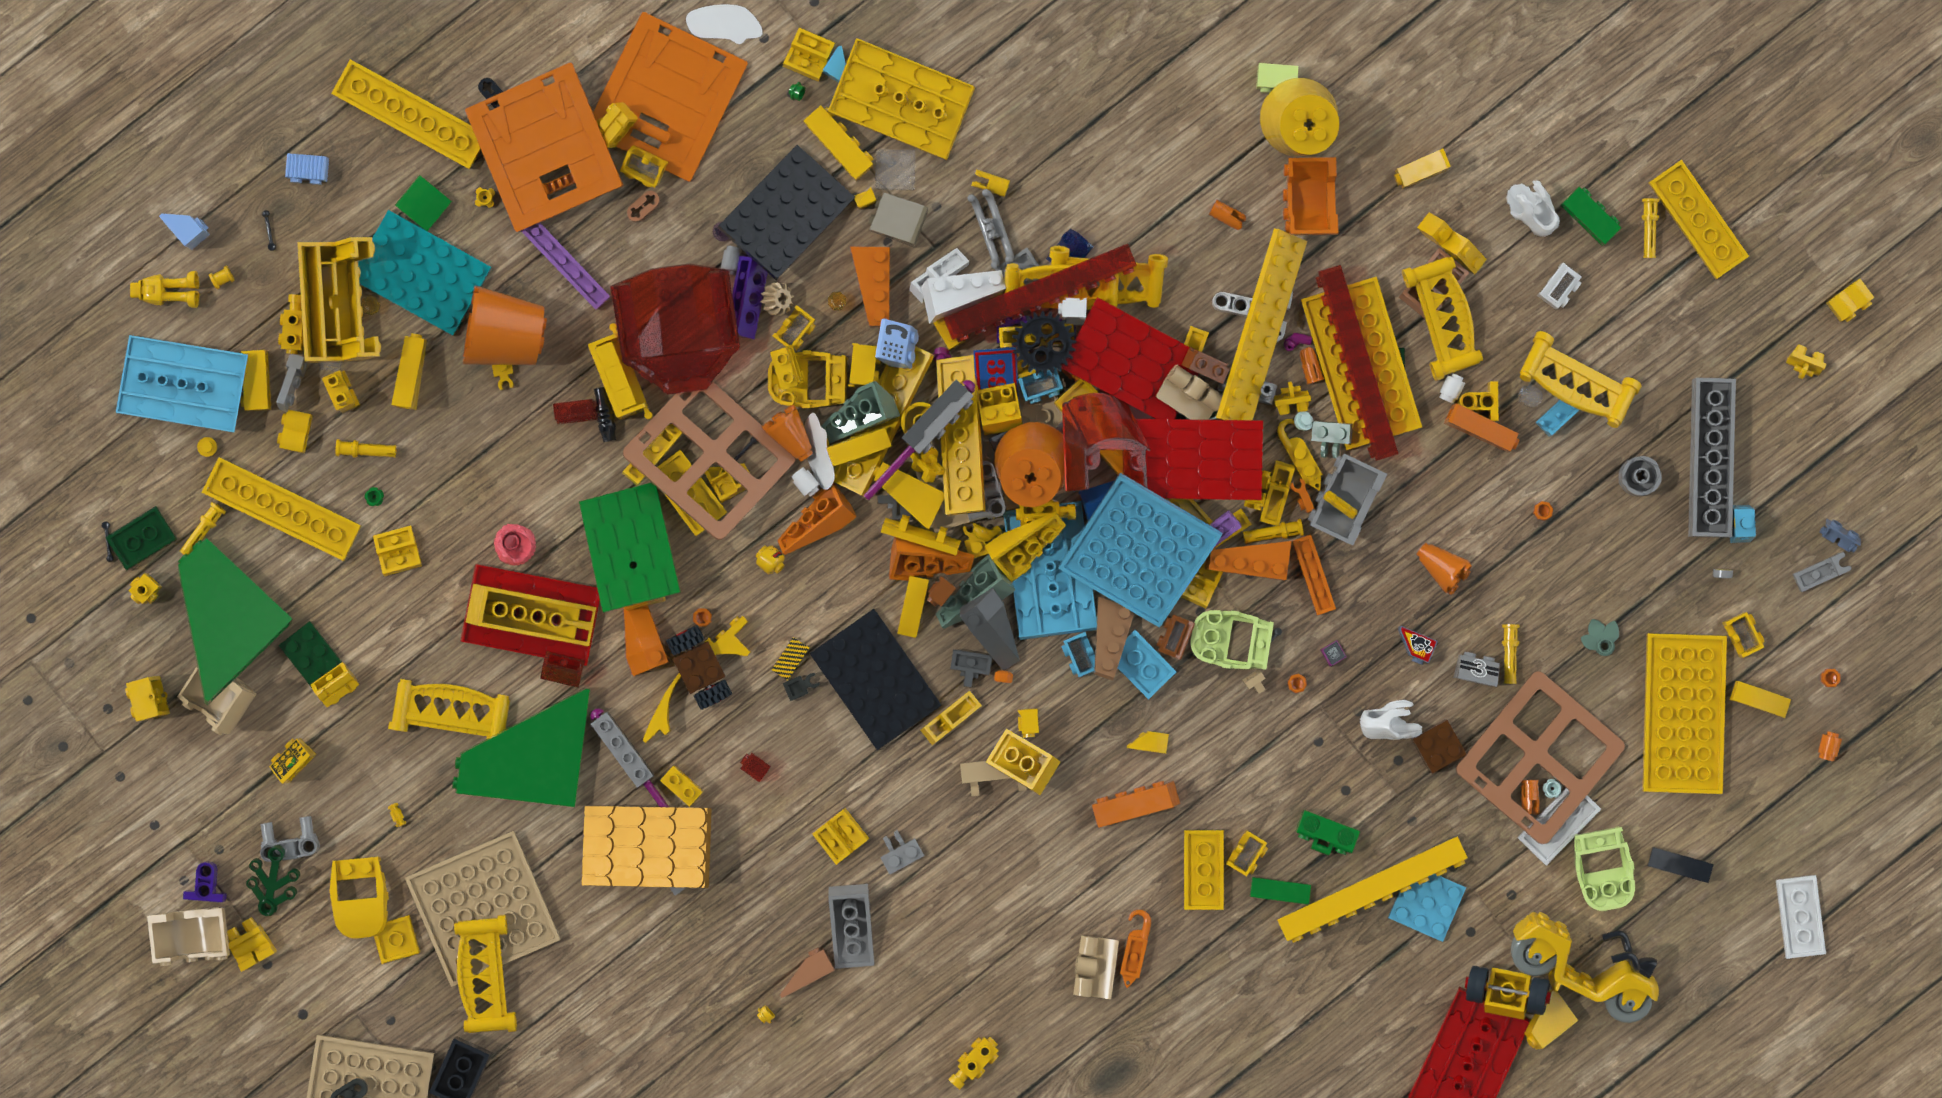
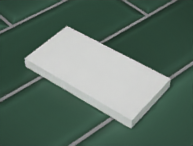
[1517,788,1601,866]
[1776,875,1826,959]

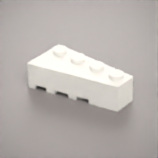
[921,270,1006,324]

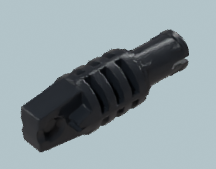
[594,387,616,442]

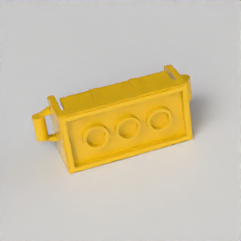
[588,323,653,420]

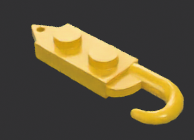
[1277,419,1322,491]

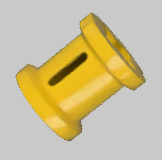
[209,265,235,290]

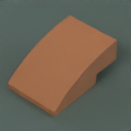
[1399,248,1470,318]

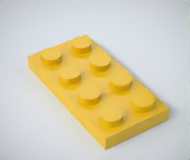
[657,450,728,536]
[1184,830,1224,910]

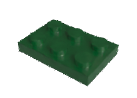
[279,621,342,688]

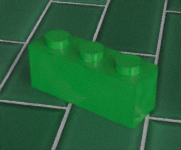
[1560,186,1621,246]

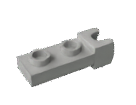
[276,354,308,412]
[1792,552,1851,592]

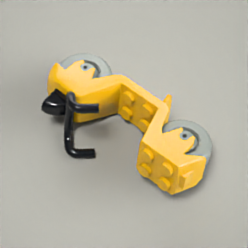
[1511,912,1659,1023]

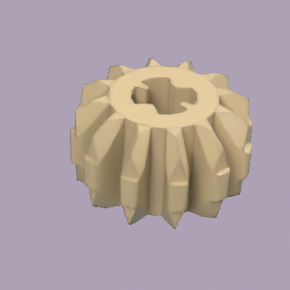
[761,282,794,316]

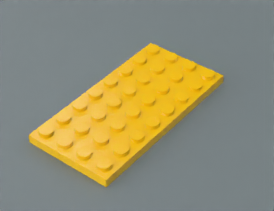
[1301,276,1422,450]
[1642,633,1727,794]

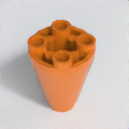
[761,404,813,462]
[1416,543,1472,595]

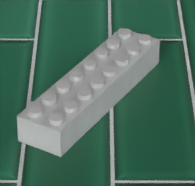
[1688,378,1736,538]

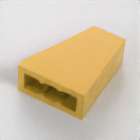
[1394,149,1451,189]
[1524,989,1578,1050]

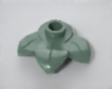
[1581,619,1619,656]

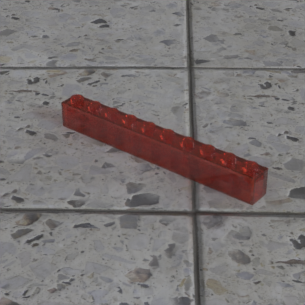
[944,244,1137,343]
[1315,265,1399,461]

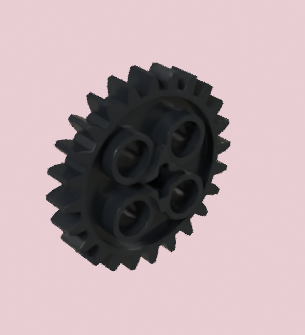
[1012,311,1076,376]

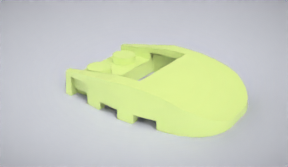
[1191,610,1274,669]
[1574,826,1635,911]

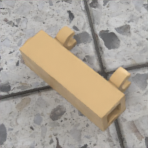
[960,760,1027,796]

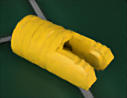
[971,169,1010,197]

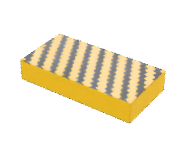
[771,637,809,681]

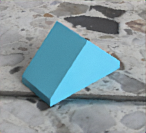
[823,46,846,83]

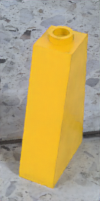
[391,333,427,410]
[872,462,944,530]

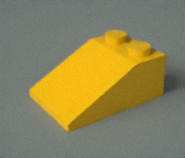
[986,729,1060,795]

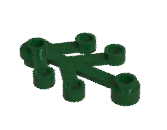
[246,845,300,916]

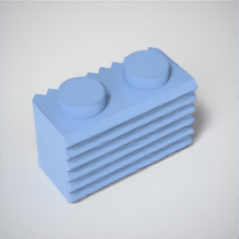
[285,153,329,185]

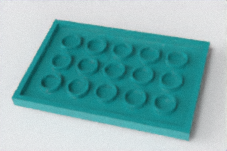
[358,210,492,336]

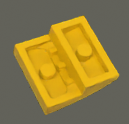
[783,28,835,82]
[373,525,422,577]
[1181,561,1223,609]
[812,808,869,865]

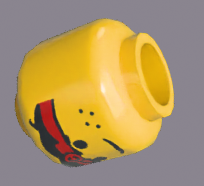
[755,545,785,575]

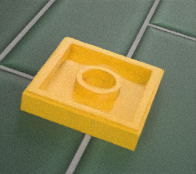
[374,915,420,964]

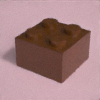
[1410,719,1467,774]

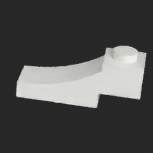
[910,248,969,304]

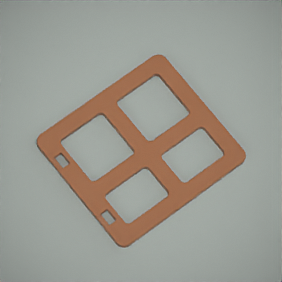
[623,373,795,540]
[1456,671,1625,844]

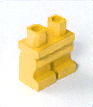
[322,370,360,413]
[227,917,277,972]

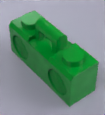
[1295,810,1360,856]

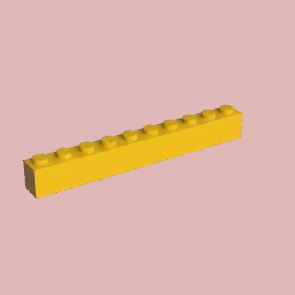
[1277,836,1468,943]

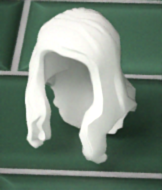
[1506,181,1560,237]
[1360,700,1422,740]

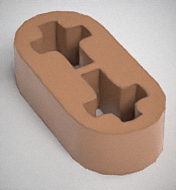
[627,191,660,222]

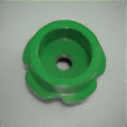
[789,82,806,101]
[365,487,384,506]

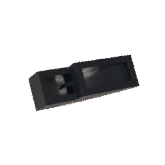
[1647,847,1714,883]

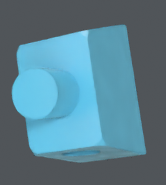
[1730,505,1756,543]

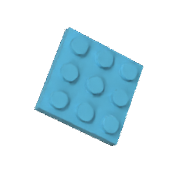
[1388,874,1466,942]

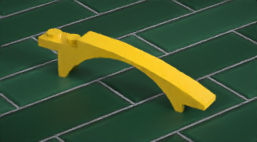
[643,616,751,743]

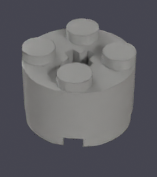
[1618,456,1662,496]

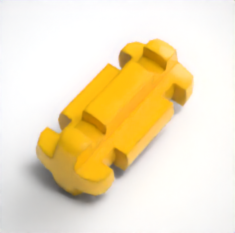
[388,803,406,827]

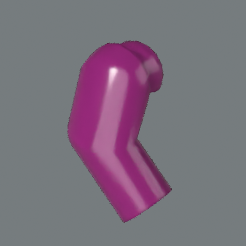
[1284,333,1312,351]

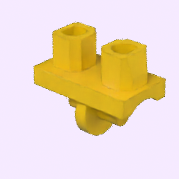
[1786,344,1826,379]
[1273,381,1311,415]
[910,447,945,482]

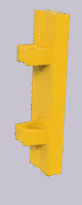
[622,424,683,486]
[881,515,961,555]

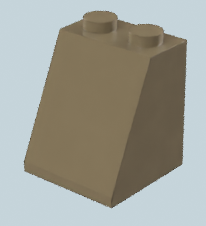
[868,193,928,248]

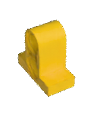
[1457,381,1499,422]

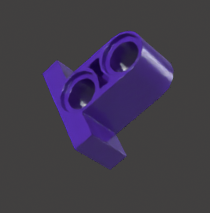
[183,861,227,902]

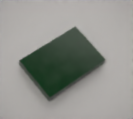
[105,506,178,571]

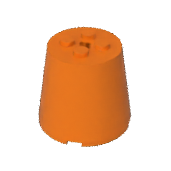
[463,286,547,365]
[994,422,1074,507]

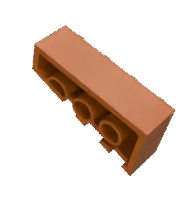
[850,247,890,328]
[1205,541,1291,580]
[1092,781,1180,828]

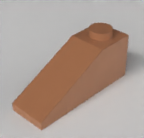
[780,947,835,998]

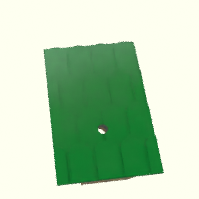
[579,482,681,613]

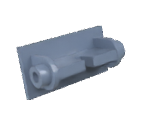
[1819,519,1861,553]

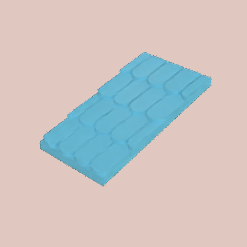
[116,335,248,433]
[1003,501,1097,640]

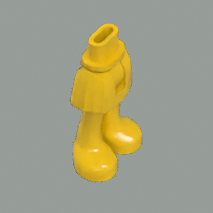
[130,271,200,308]

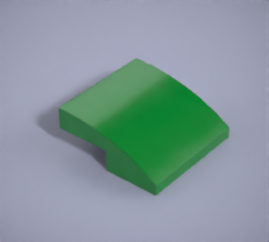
[395,175,452,231]

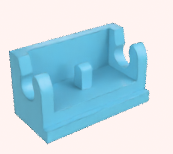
[1536,400,1579,437]

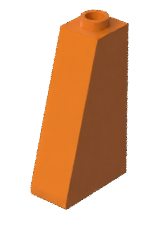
[1444,403,1520,452]

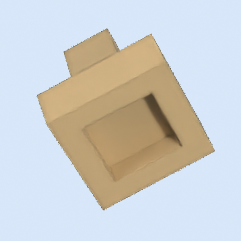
[1242,669,1266,694]

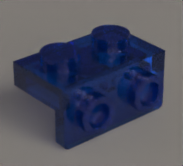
[1046,229,1094,263]

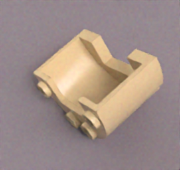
[177,667,257,736]
[147,907,230,966]

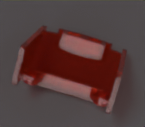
[1062,393,1151,492]

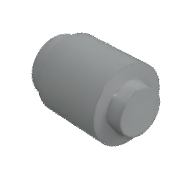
[721,246,743,276]

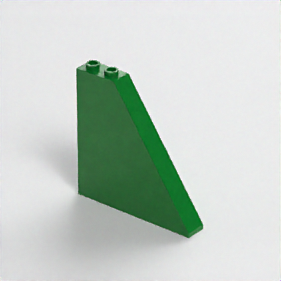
[178,538,293,706]
[452,688,590,807]

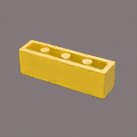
[803,105,874,181]

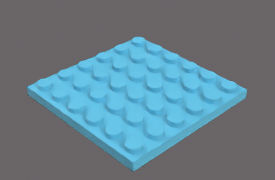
[1058,473,1222,628]

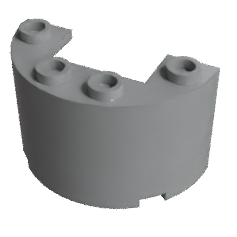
[1308,454,1387,545]

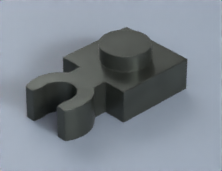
[782,673,820,701]

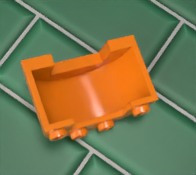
[1283,157,1338,235]

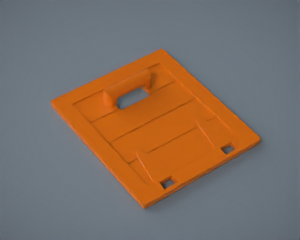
[593,12,748,182]
[465,63,623,232]

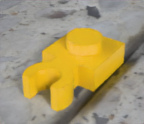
[492,365,514,390]
[963,523,989,559]

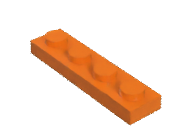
[1292,534,1336,615]

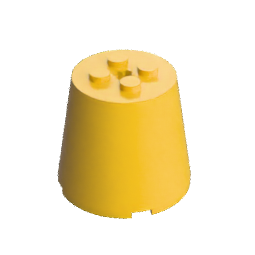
[1260,78,1339,157]

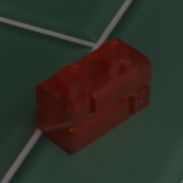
[540,651,585,688]

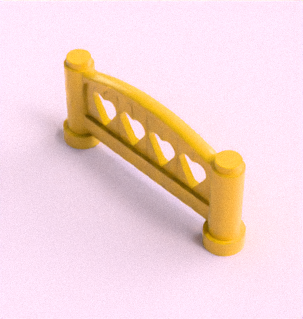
[1048,246,1168,308]
[1402,257,1483,381]
[1001,263,1119,317]
[1520,331,1642,428]
[388,679,510,739]
[454,915,517,1033]

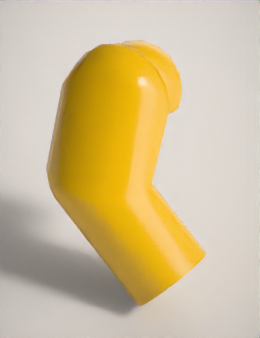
[973,525,1002,542]

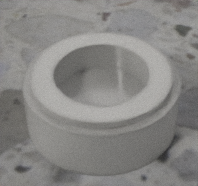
[1713,569,1733,578]

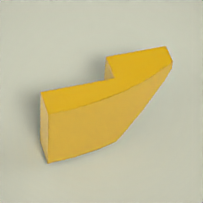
[1127,731,1169,754]

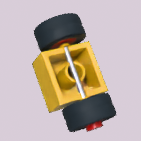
[1464,966,1551,1020]

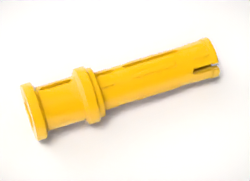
[1641,198,1660,258]
[335,439,397,458]
[179,501,226,555]
[1243,519,1304,544]
[1502,624,1520,684]

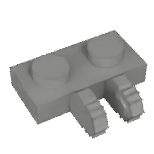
[880,830,924,874]

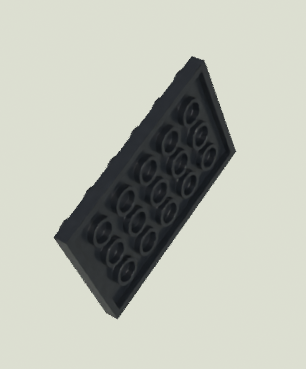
[718,145,855,281]
[809,609,942,750]

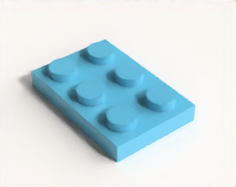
[1117,630,1176,700]

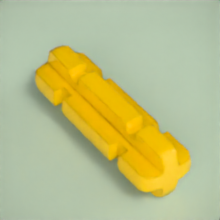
[1323,490,1358,519]

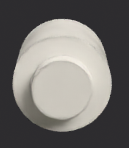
[1439,373,1465,404]
[792,467,820,497]

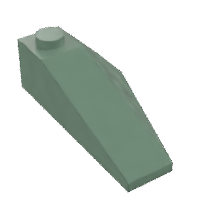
[821,381,900,444]
[936,555,1015,629]

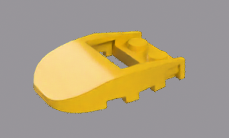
[768,350,848,408]
[329,857,389,939]

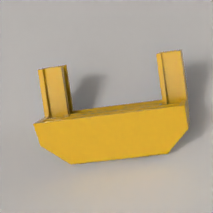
[297,237,381,363]

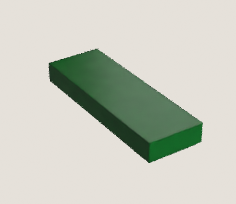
[1250,877,1311,905]

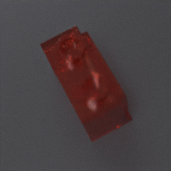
[553,399,597,424]

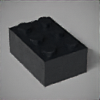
[429,1036,493,1098]

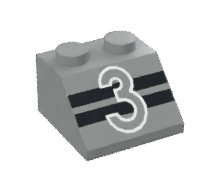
[1453,652,1500,687]

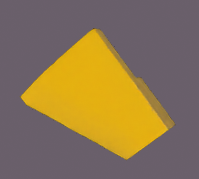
[705,463,750,503]

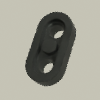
[330,1078,368,1098]

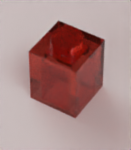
[740,752,771,782]

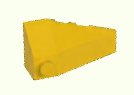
[985,512,1066,582]

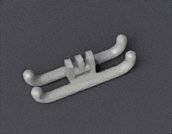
[967,189,1014,269]

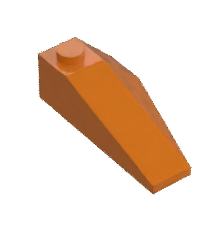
[777,482,857,555]
[889,537,974,581]
[624,606,670,676]

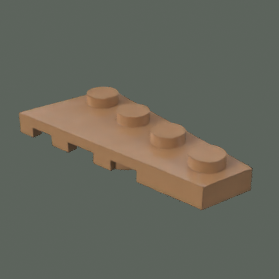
[1094,596,1134,681]

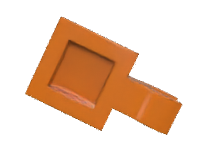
[1290,479,1315,513]

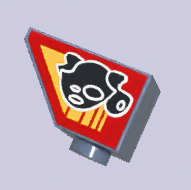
[1398,626,1438,665]

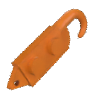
[1120,909,1151,988]

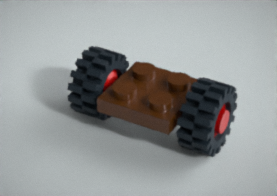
[666,625,732,710]

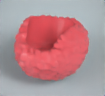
[494,524,536,566]

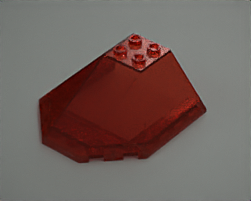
[610,263,740,395]

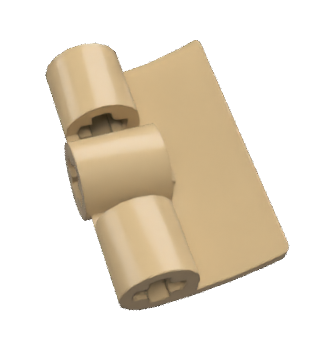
[1156,365,1223,420]
[1073,935,1119,999]

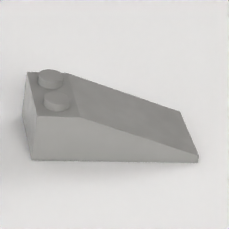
[828,884,874,969]

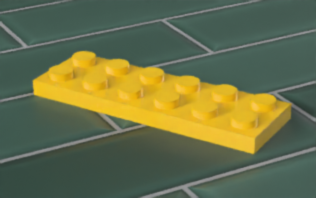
[1648,160,1749,279]

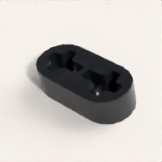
[478,78,503,109]

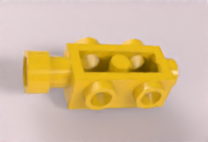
[278,294,304,354]
[1016,499,1076,526]
[948,1037,999,1090]

